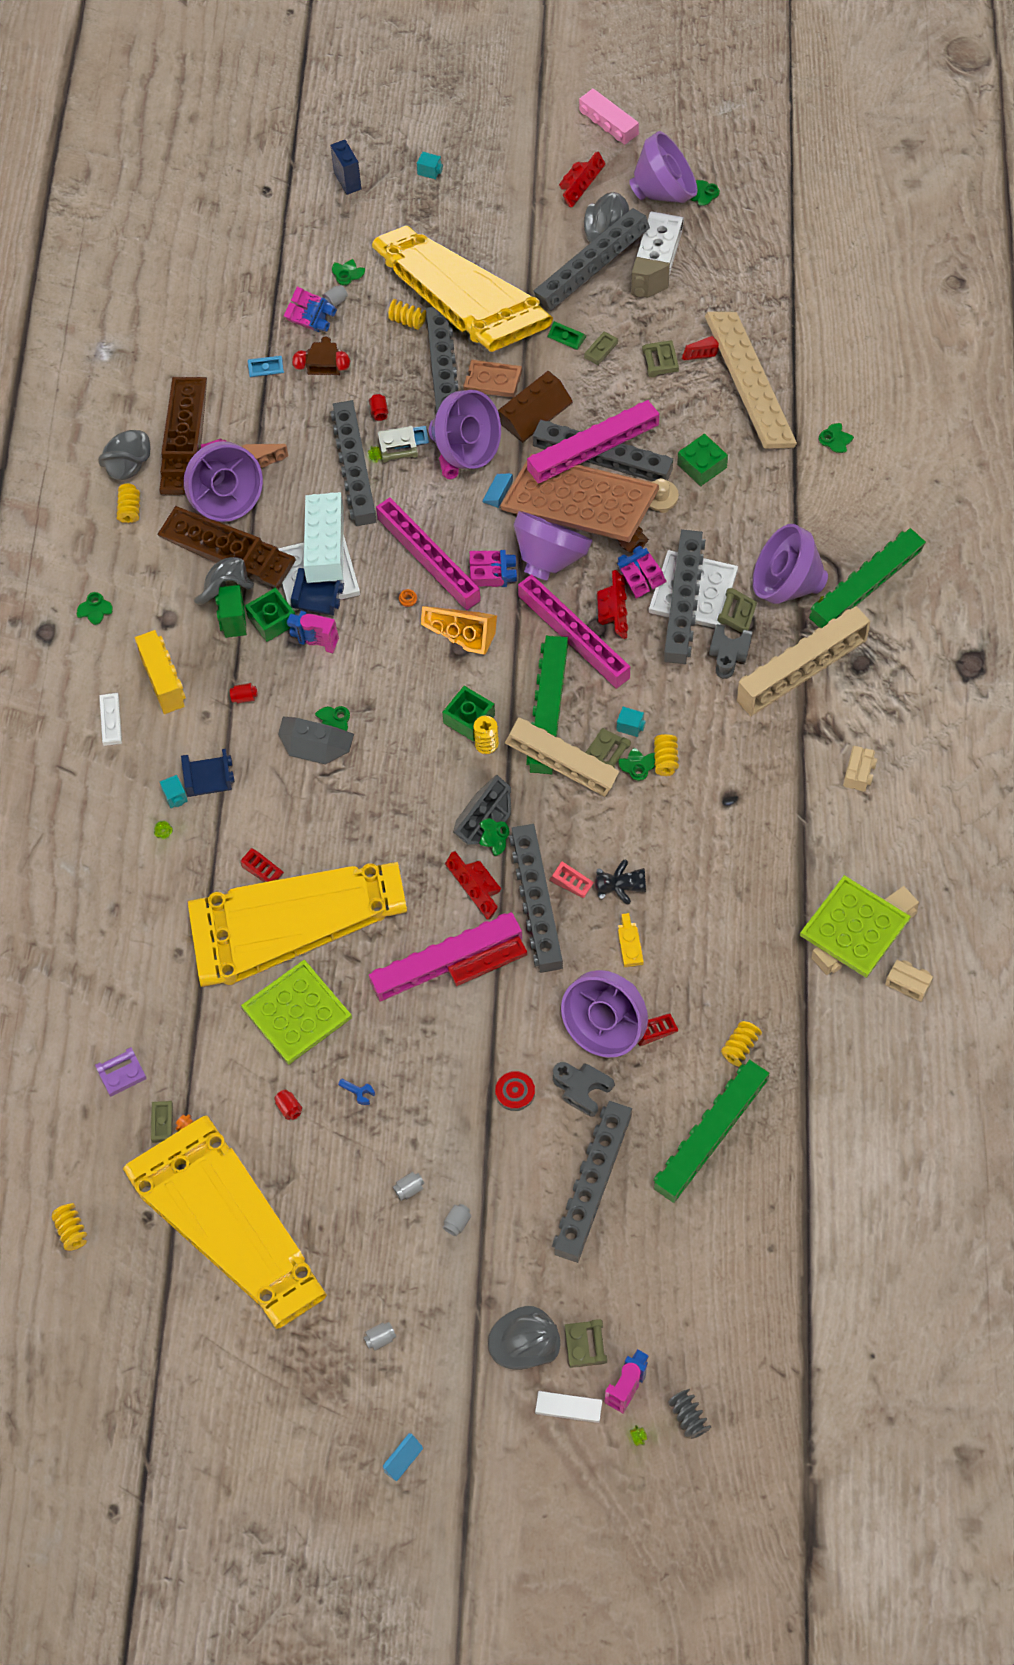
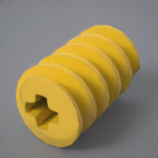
[388,299,426,330]
[117,483,140,523]
[474,716,499,754]
[654,734,679,776]
[721,1021,762,1067]
[51,1203,87,1251]

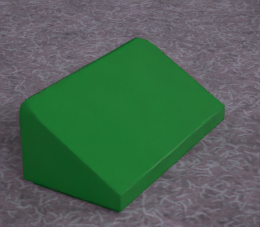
[547,321,586,350]

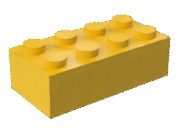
[134,630,186,714]

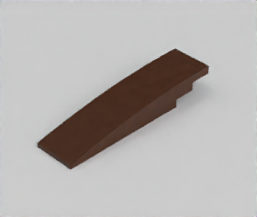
[159,377,207,495]
[157,506,296,589]

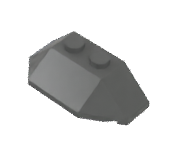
[278,716,354,765]
[453,775,511,845]

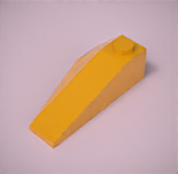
[421,606,497,655]

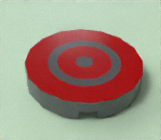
[495,1071,535,1111]

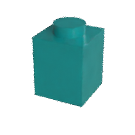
[416,151,443,180]
[617,706,646,737]
[160,775,188,809]

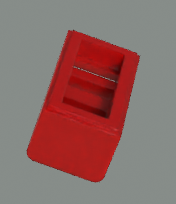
[682,336,719,360]
[240,848,284,882]
[638,1013,678,1046]

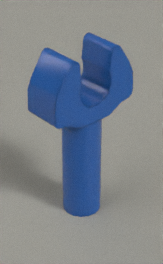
[338,1078,375,1105]

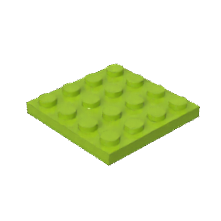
[800,875,911,978]
[241,959,352,1065]

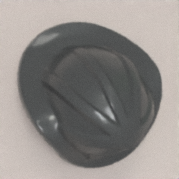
[584,192,630,243]
[98,430,151,480]
[194,557,254,605]
[488,1306,561,1370]

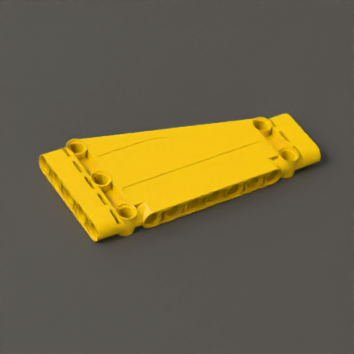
[372,225,553,352]
[188,862,408,987]
[123,1116,327,1329]

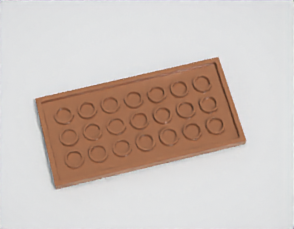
[500,454,659,542]

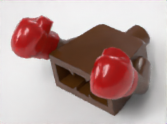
[292,336,351,376]

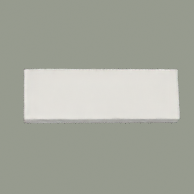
[99,693,122,746]
[535,1391,602,1423]

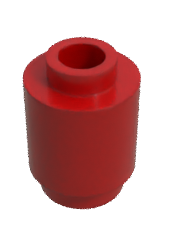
[369,394,389,421]
[230,683,258,704]
[274,1089,302,1120]

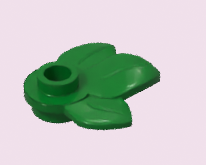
[689,180,720,206]
[332,259,365,285]
[818,423,854,453]
[76,592,113,625]
[315,706,350,731]
[619,748,655,781]
[479,818,510,856]

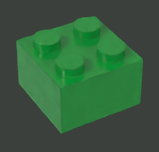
[677,433,728,487]
[215,585,247,638]
[245,588,296,642]
[442,685,495,742]

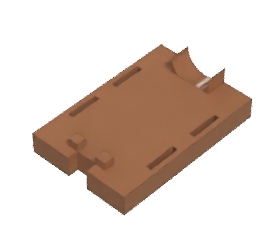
[463,360,522,398]

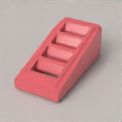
[550,861,594,898]

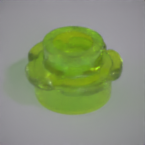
[368,445,382,462]
[154,821,173,839]
[630,1425,648,1446]

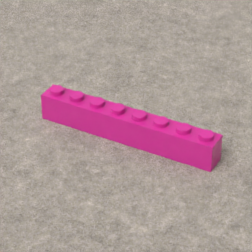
[527,400,659,484]
[376,497,481,611]
[518,574,630,689]
[369,912,522,1002]

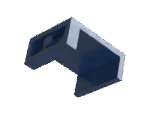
[291,568,344,616]
[181,748,235,797]

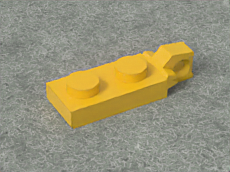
[618,913,644,967]

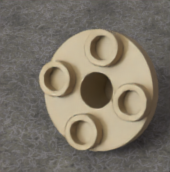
[649,478,679,513]

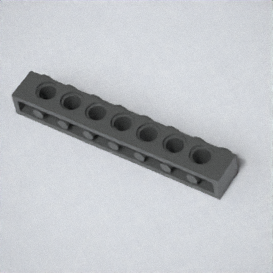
[533,208,650,311]
[426,307,459,414]
[330,400,377,526]
[533,420,673,481]
[664,529,706,664]
[509,824,563,973]
[552,1101,632,1263]

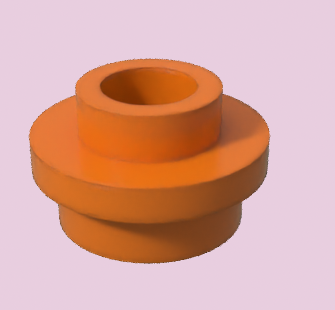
[399,589,417,607]
[175,1114,194,1131]

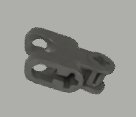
[709,624,752,679]
[553,1062,615,1117]

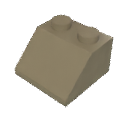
[631,257,670,298]

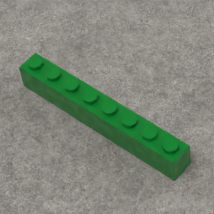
[809,528,926,628]
[526,635,568,775]
[653,1059,770,1203]

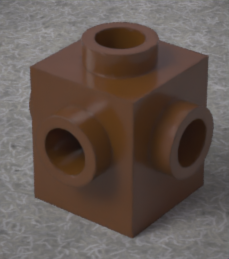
[617,526,649,553]

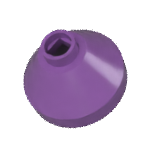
[630,131,697,203]
[429,390,501,469]
[184,441,263,522]
[513,511,592,581]
[753,524,828,604]
[561,970,648,1057]

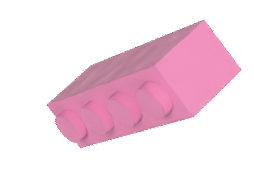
[579,89,639,145]

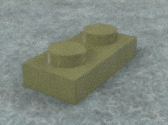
[584,331,618,366]
[151,1101,173,1143]

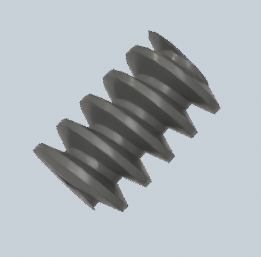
[668,1389,711,1439]

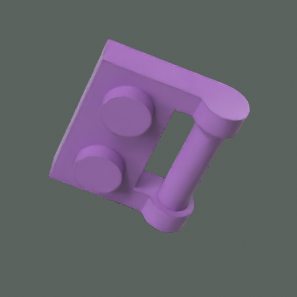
[95,1047,147,1097]

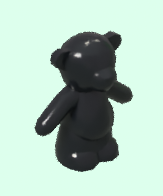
[595,859,646,905]

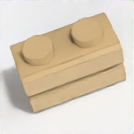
[843,746,878,791]
[885,960,933,1002]

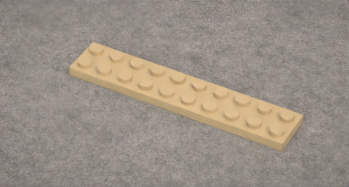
[705,312,797,448]

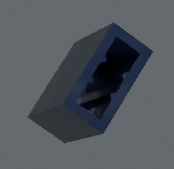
[330,139,362,195]

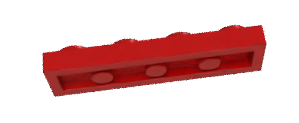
[448,936,528,986]

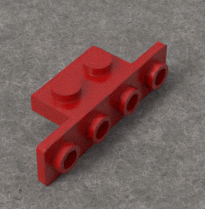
[559,152,605,207]
[597,570,628,639]
[445,851,501,920]

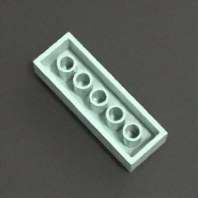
[304,492,344,583]

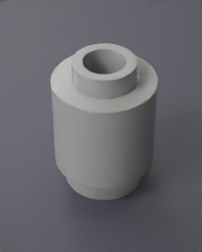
[322,285,348,307]
[393,1172,424,1201]
[443,1204,471,1236]
[363,1322,396,1351]

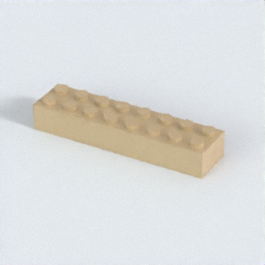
[737,606,870,716]

